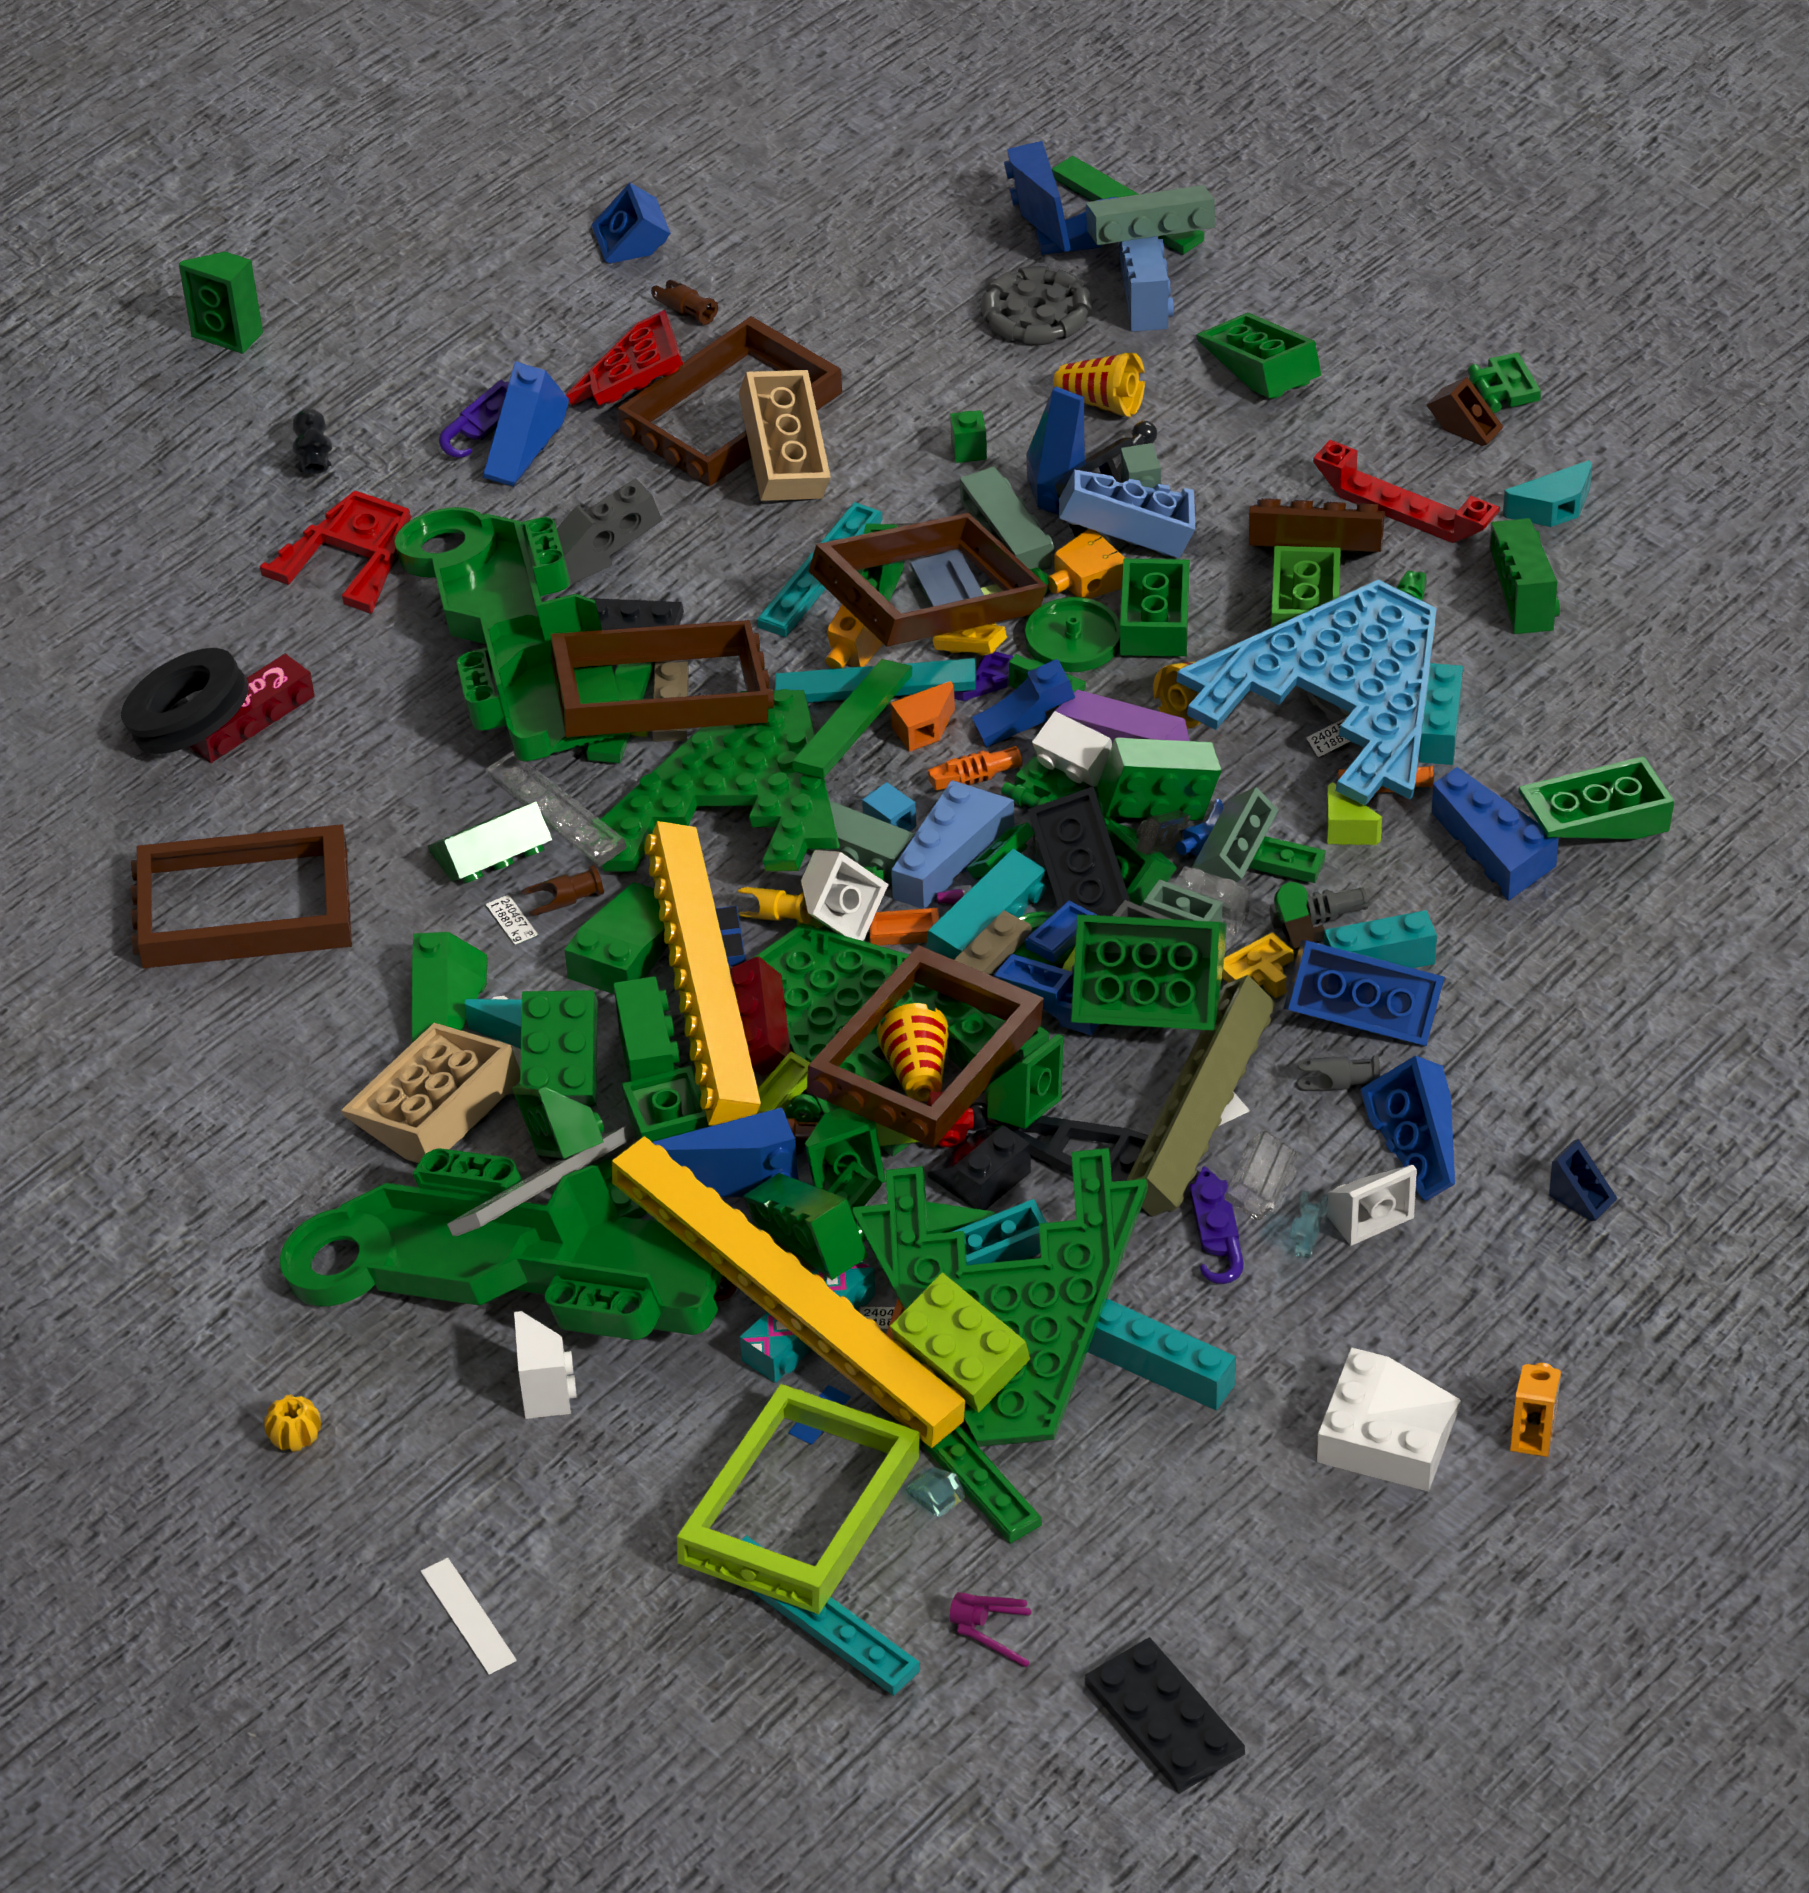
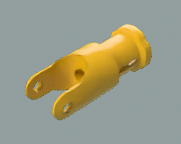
[737,887,812,924]

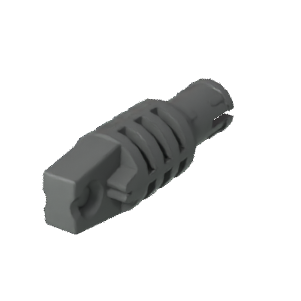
[1270,887,1368,929]

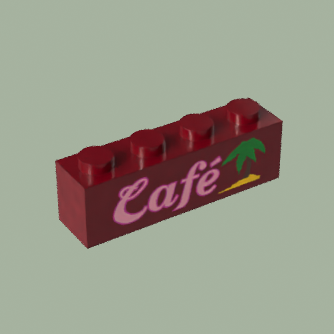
[189,653,314,763]

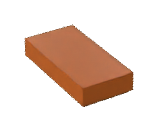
[869,908,939,946]

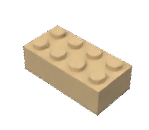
[739,370,831,501]

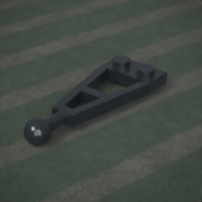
[1054,421,1157,538]
[969,1102,1149,1182]

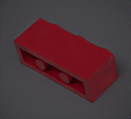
[730,956,791,1076]

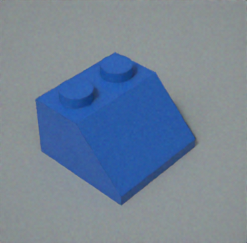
[591,182,671,263]

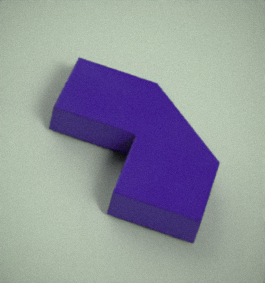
[954,651,1014,701]

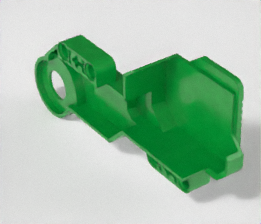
[395,507,639,761]
[280,1148,724,1340]

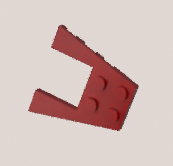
[260,490,411,614]

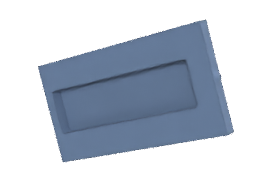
[910,549,984,607]

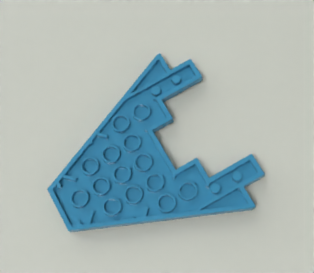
[1176,579,1437,806]

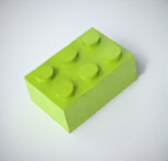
[890,1272,1030,1413]

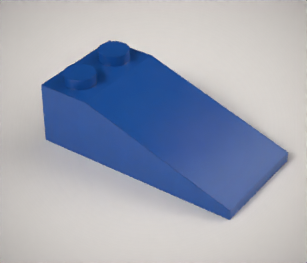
[1004,141,1071,252]
[1283,940,1445,1046]
[652,1107,798,1197]

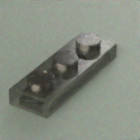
[1136,810,1191,855]

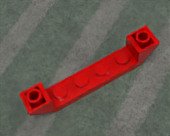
[1313,440,1500,543]

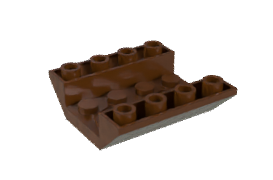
[1249,498,1385,552]

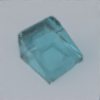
[906,1467,965,1517]

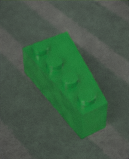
[1490,518,1560,634]
[744,1173,868,1280]

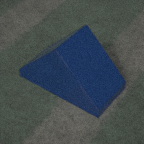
[1549,1139,1618,1221]

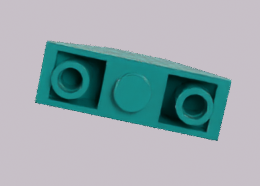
[1503,460,1593,527]

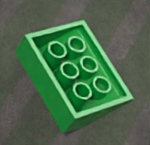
[1071,914,1226,1030]

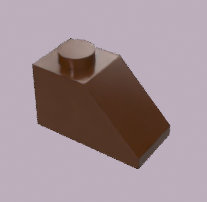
[1426,377,1503,446]

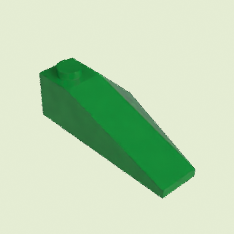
[412,932,488,1043]

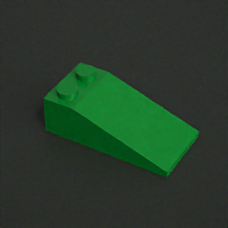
[1196,312,1321,398]
[1518,756,1675,839]
[564,882,668,995]

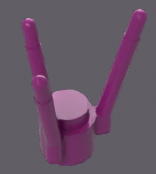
[949,1592,1032,1667]

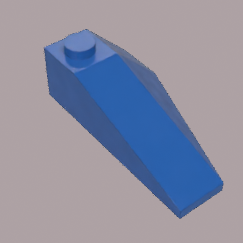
[483,361,569,486]
[1026,387,1085,515]
[1361,1055,1455,1201]

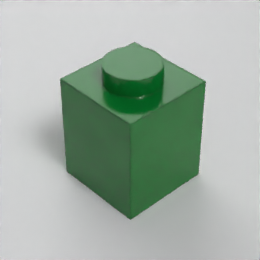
[950,410,987,463]

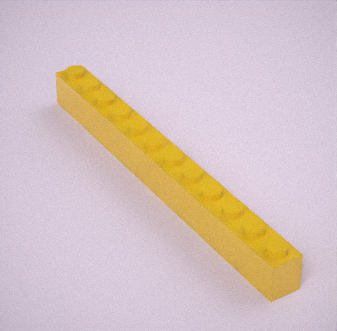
[644,821,761,1126]
[612,1136,965,1448]

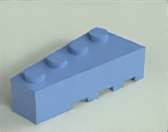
[1119,236,1174,332]
[1059,470,1195,558]
[891,780,1015,909]

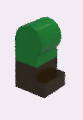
[1274,882,1324,951]

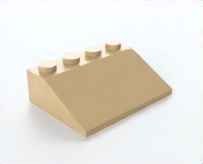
[341,1023,521,1163]

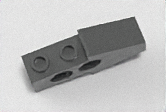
[557,478,662,585]

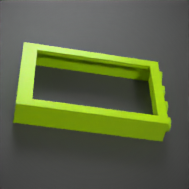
[677,1384,920,1614]

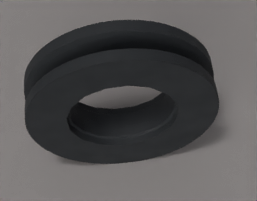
[121,648,249,754]

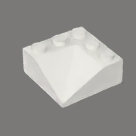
[1317,1347,1461,1492]

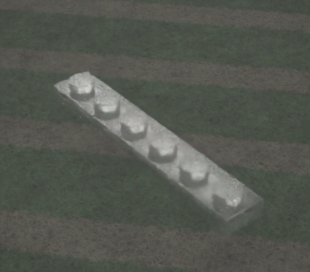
[486,751,627,867]

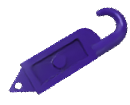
[439,379,509,458]
[1190,1166,1244,1284]

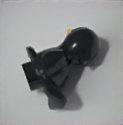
[293,409,332,474]

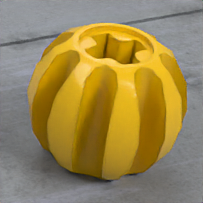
[264,1394,321,1452]

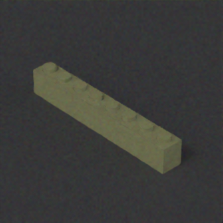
[1126,975,1276,1217]

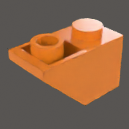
[890,681,955,752]

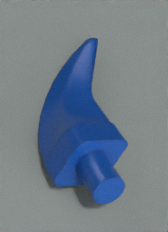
[1176,799,1224,857]

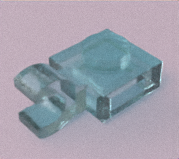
[1290,1191,1328,1259]

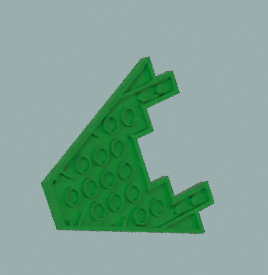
[581,689,840,871]
[753,923,1049,1157]
[853,1148,1148,1447]

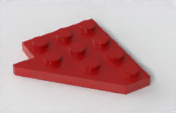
[566,310,684,406]

